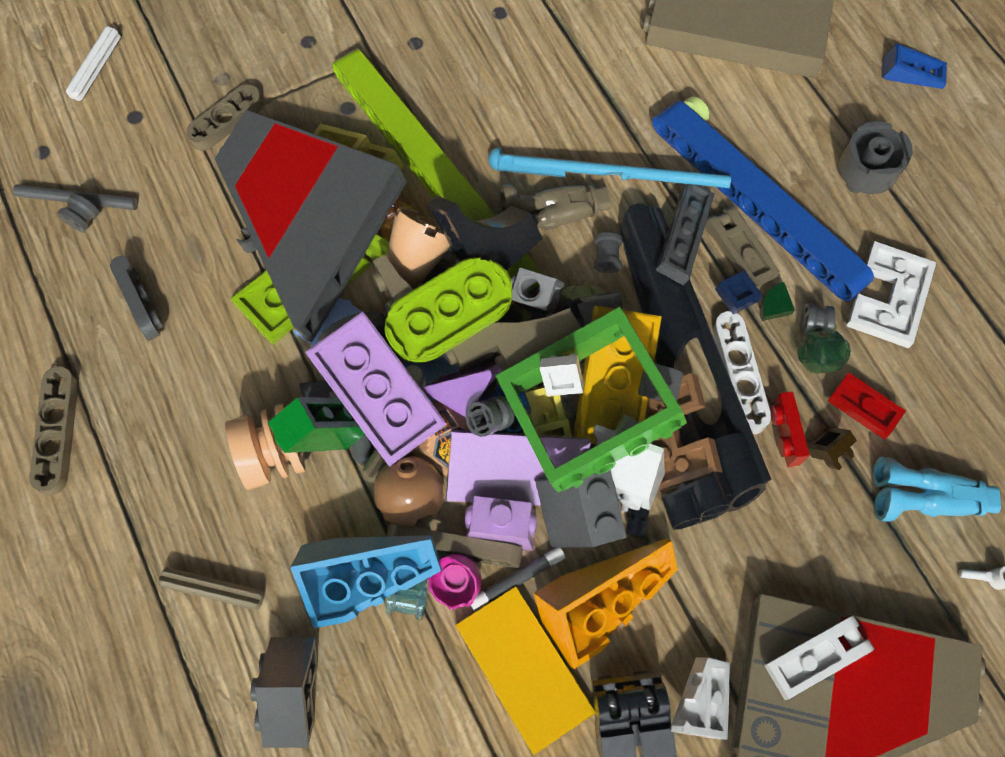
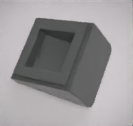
[638,363,683,402]

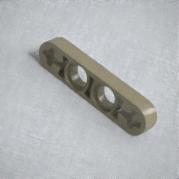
[29,366,78,496]
[386,524,523,568]

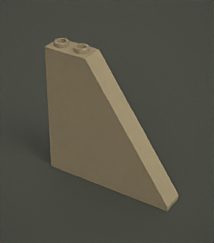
[643,0,834,78]

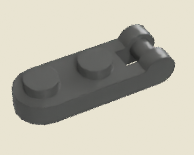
[110,256,164,341]

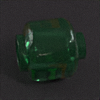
[797,331,851,374]

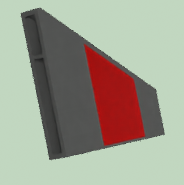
[215,110,407,343]

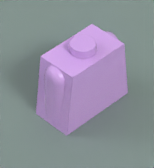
[465,496,537,551]

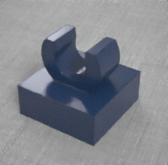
[715,270,763,315]

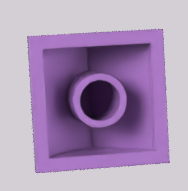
[424,362,500,417]

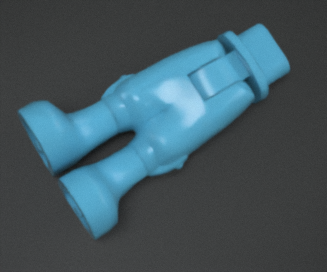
[873,457,1001,522]

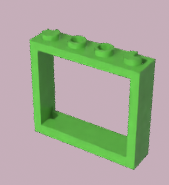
[496,307,687,493]

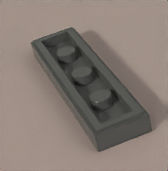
[656,184,715,286]

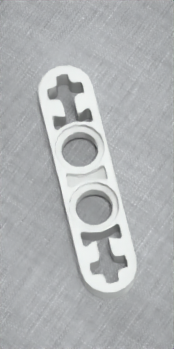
[713,311,771,434]

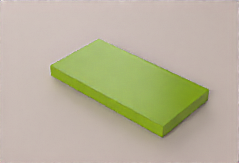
[230,256,370,346]

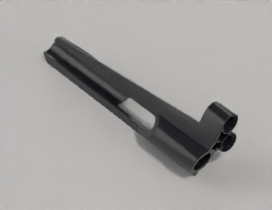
[620,203,772,530]

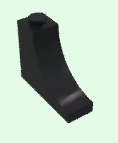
[427,196,543,271]

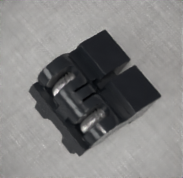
[592,671,677,757]

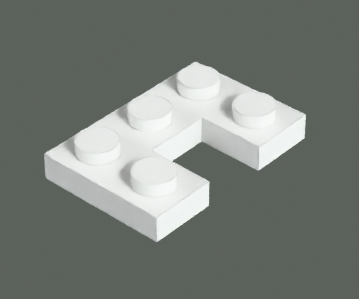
[846,241,936,348]

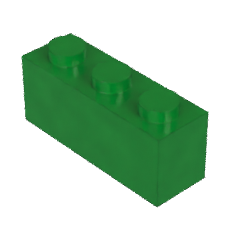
[267,397,365,453]

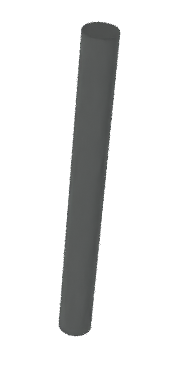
[13,184,138,210]

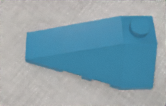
[290,535,442,628]

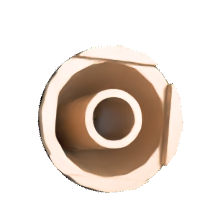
[384,207,451,297]

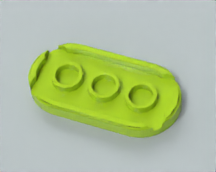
[385,258,512,362]

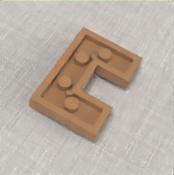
[645,373,723,493]

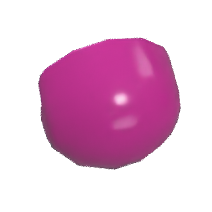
[428,554,482,610]

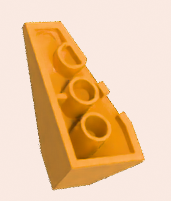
[534,538,678,669]

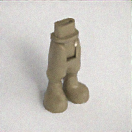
[500,184,611,230]

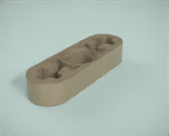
[186,84,263,151]

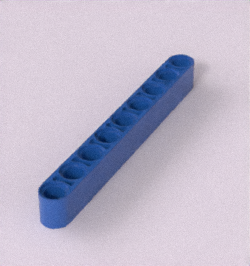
[652,100,874,301]

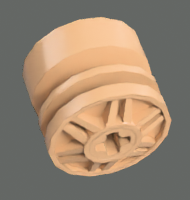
[225,403,306,490]

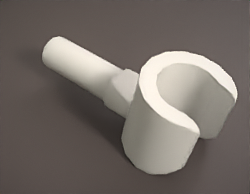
[959,566,1005,590]

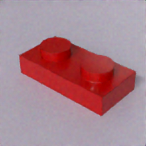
[827,372,906,440]
[770,391,810,467]

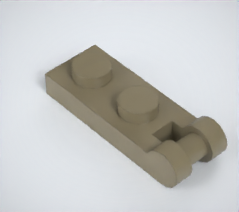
[705,206,780,287]

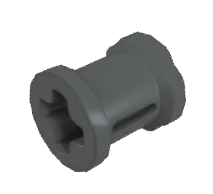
[594,232,623,273]

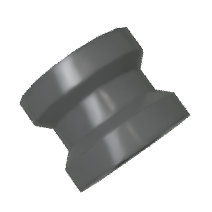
[57,193,100,233]
[800,303,835,338]

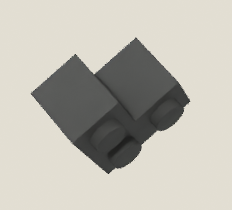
[250,637,318,748]

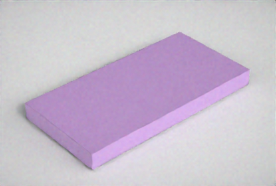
[305,312,447,467]
[446,430,591,506]

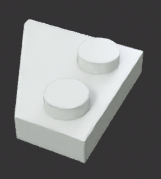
[671,657,730,740]

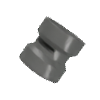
[465,395,515,437]

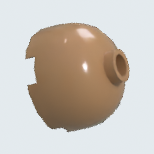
[373,456,443,526]

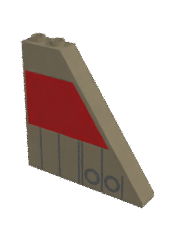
[730,594,986,757]

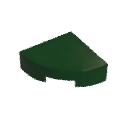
[760,282,795,321]

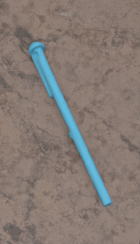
[488,147,731,188]

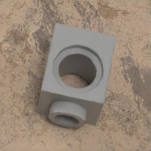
[511,268,565,314]

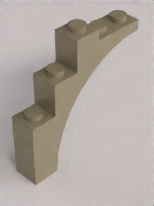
[371,255,581,373]

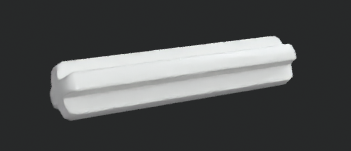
[66,26,121,101]

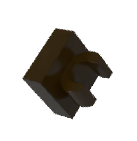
[808,427,857,470]

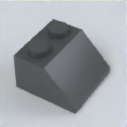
[534,470,627,548]

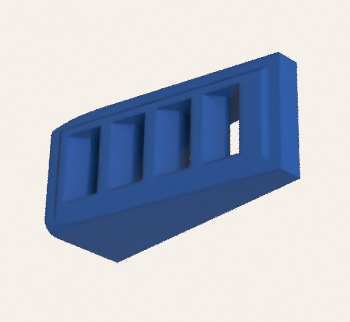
[882,43,947,89]

